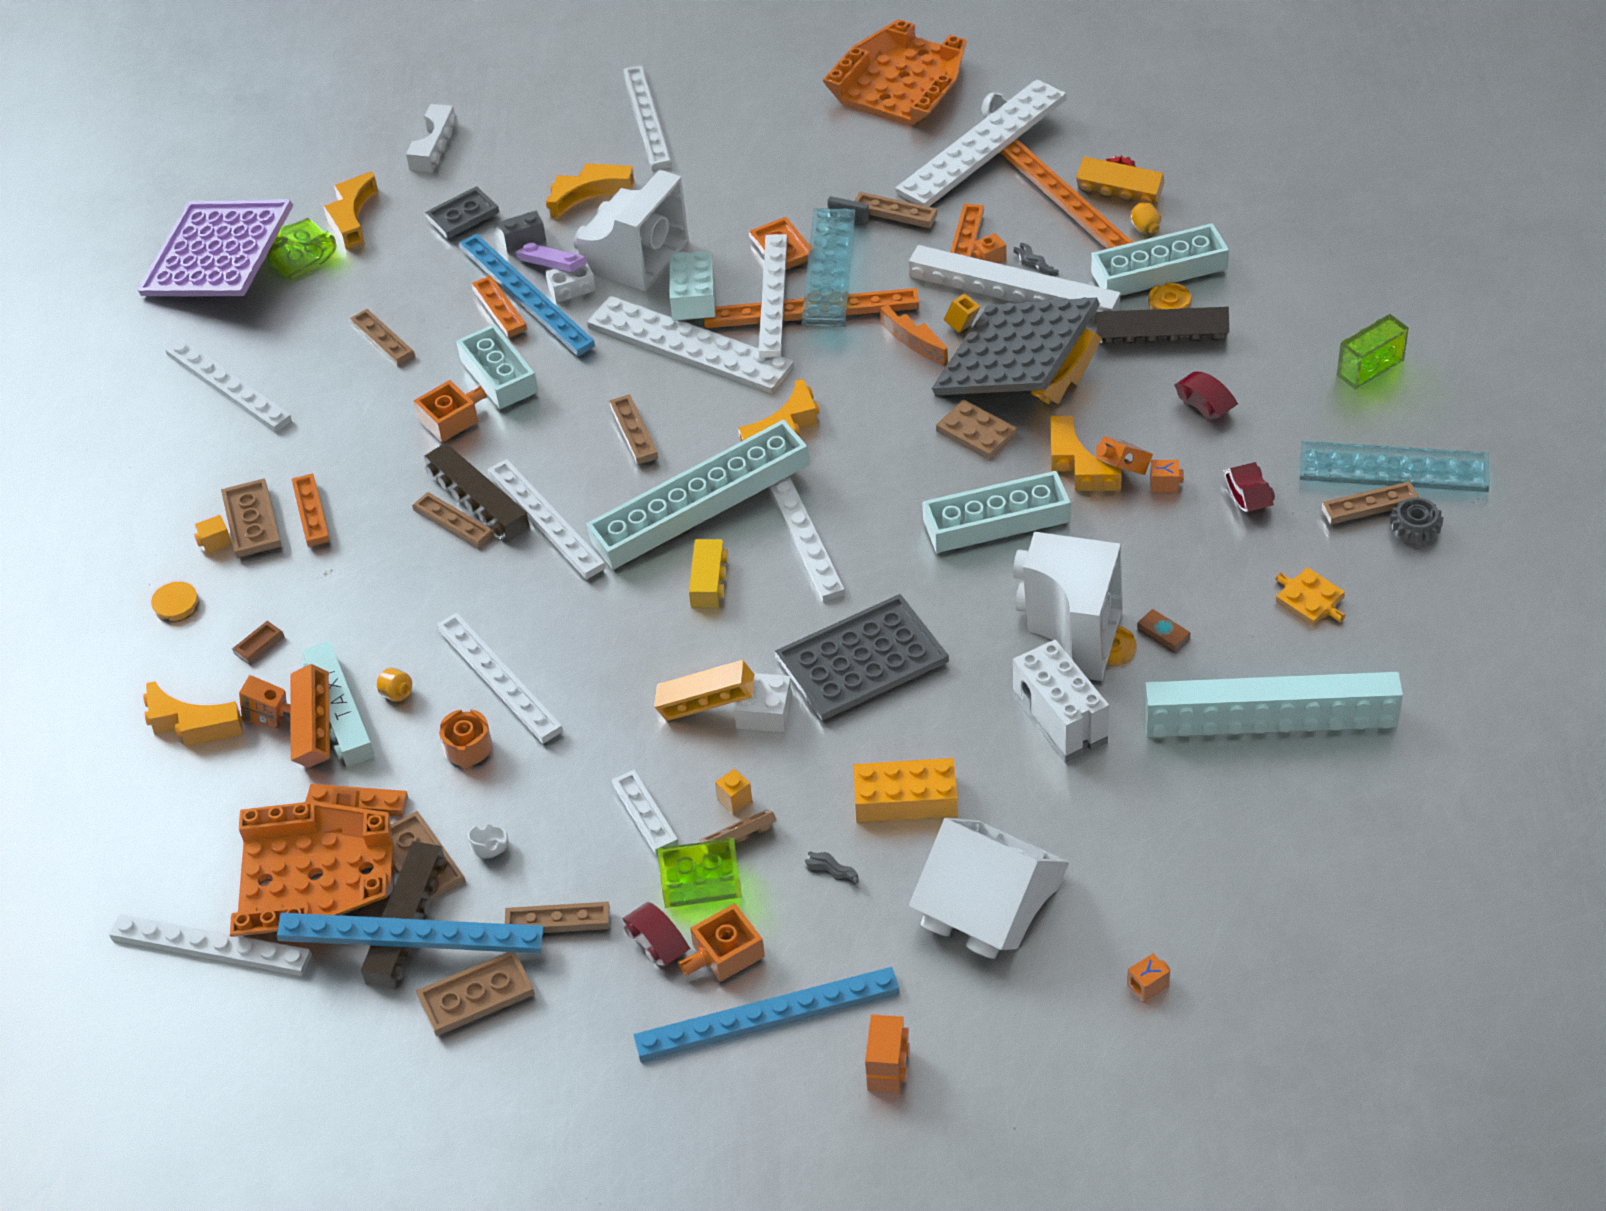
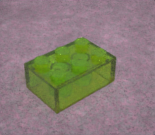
[1336,314,1409,390]
[657,838,742,908]

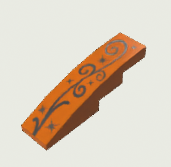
[880,305,948,366]

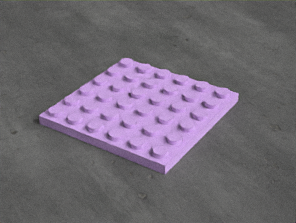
[137,199,294,296]

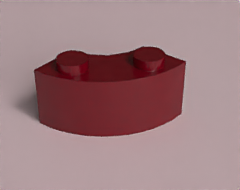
[1174,371,1238,420]
[1223,462,1275,512]
[622,902,691,966]

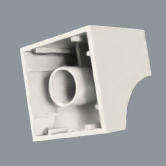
[574,169,689,292]
[1013,532,1123,681]
[909,818,1069,959]

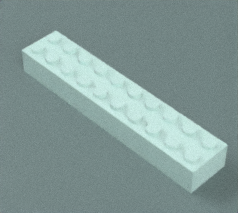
[586,419,810,570]
[1144,672,1403,737]

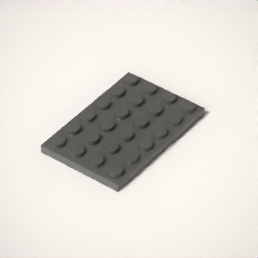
[775,594,949,721]

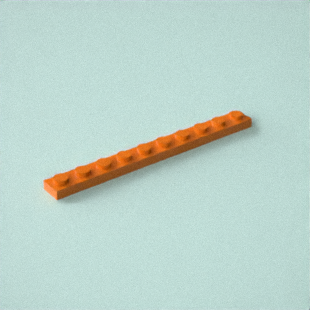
[999,139,1134,249]
[704,288,919,328]

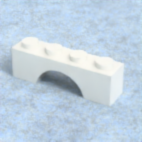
[406,104,457,172]

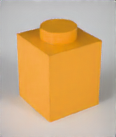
[943,293,981,333]
[193,515,232,554]
[715,768,753,815]

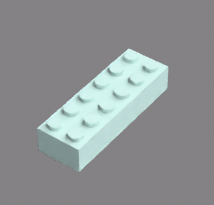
[1091,223,1229,296]
[923,471,1071,553]

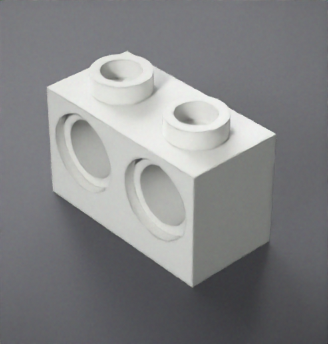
[546,261,596,303]

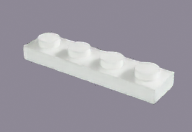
[612,770,679,855]

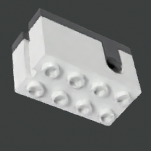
[1013,639,1109,763]

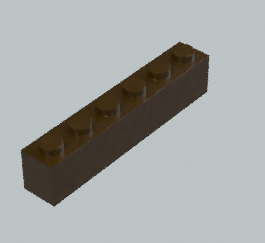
[1095,307,1230,344]
[424,442,530,542]
[361,841,447,989]

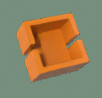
[865,1014,910,1093]

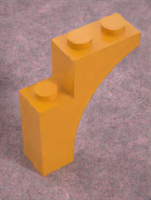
[546,163,635,218]
[324,171,378,249]
[1030,328,1102,405]
[738,379,820,442]
[1051,416,1122,491]
[143,681,243,747]

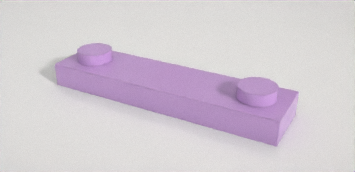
[516,243,587,272]

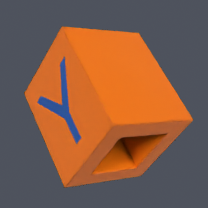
[1150,460,1184,492]
[1127,953,1170,1002]

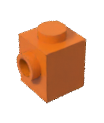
[972,233,1007,264]

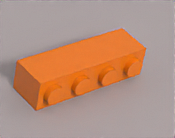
[290,664,330,768]

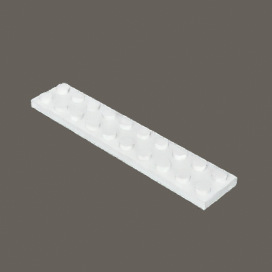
[895,79,1067,207]
[587,296,794,394]

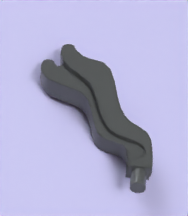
[1013,243,1059,275]
[804,851,859,884]

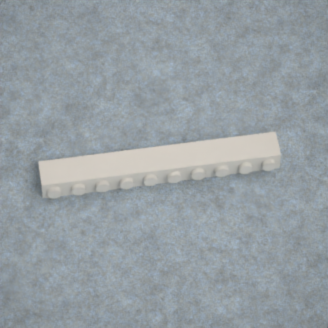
[909,245,1120,321]

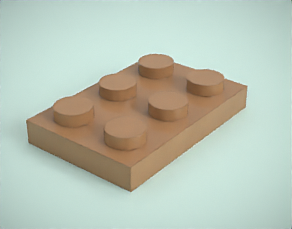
[936,399,1017,460]

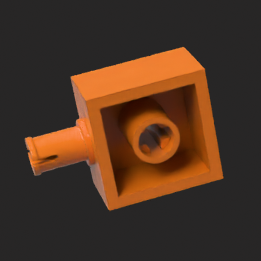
[413,380,487,442]
[678,903,765,982]

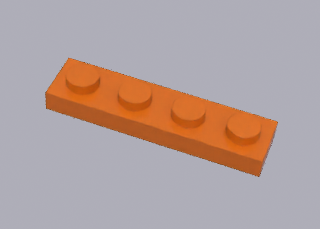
[950,203,984,257]
[472,275,527,338]
[291,473,330,547]
[305,784,408,817]

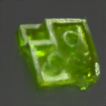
[267,218,337,282]

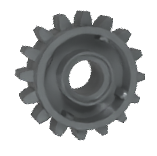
[1390,498,1444,543]

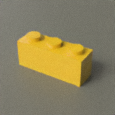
[689,539,728,608]

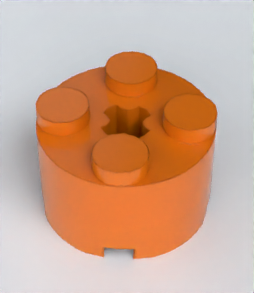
[439,709,493,769]

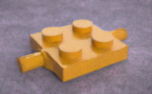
[1275,567,1346,627]

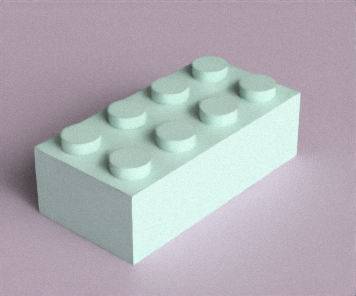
[670,250,715,320]
[456,324,538,410]

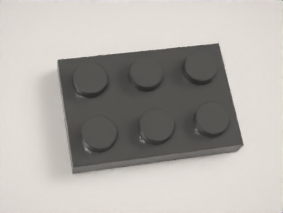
[425,186,500,239]

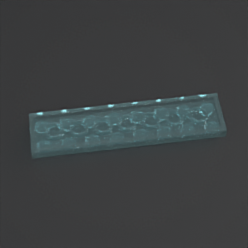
[802,208,855,327]
[1299,441,1490,492]

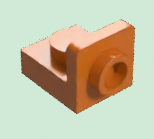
[331,787,360,808]

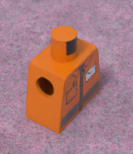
[1096,436,1153,475]
[239,675,291,728]

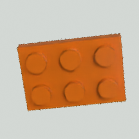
[749,217,815,270]

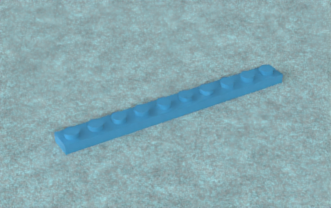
[459,234,595,356]
[277,913,544,954]
[633,967,900,1062]

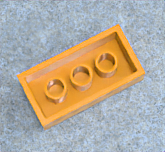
[853,758,958,823]

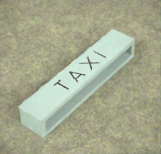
[301,641,375,767]

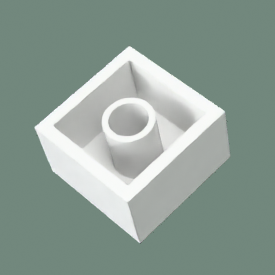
[734,673,792,733]

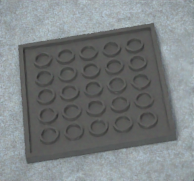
[931,297,1100,395]

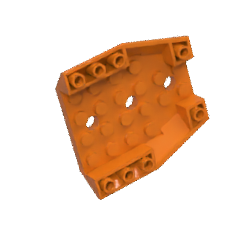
[823,19,967,126]
[229,801,394,937]

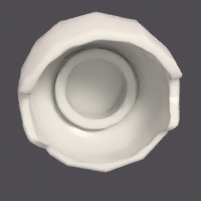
[981,93,1009,119]
[467,823,509,859]

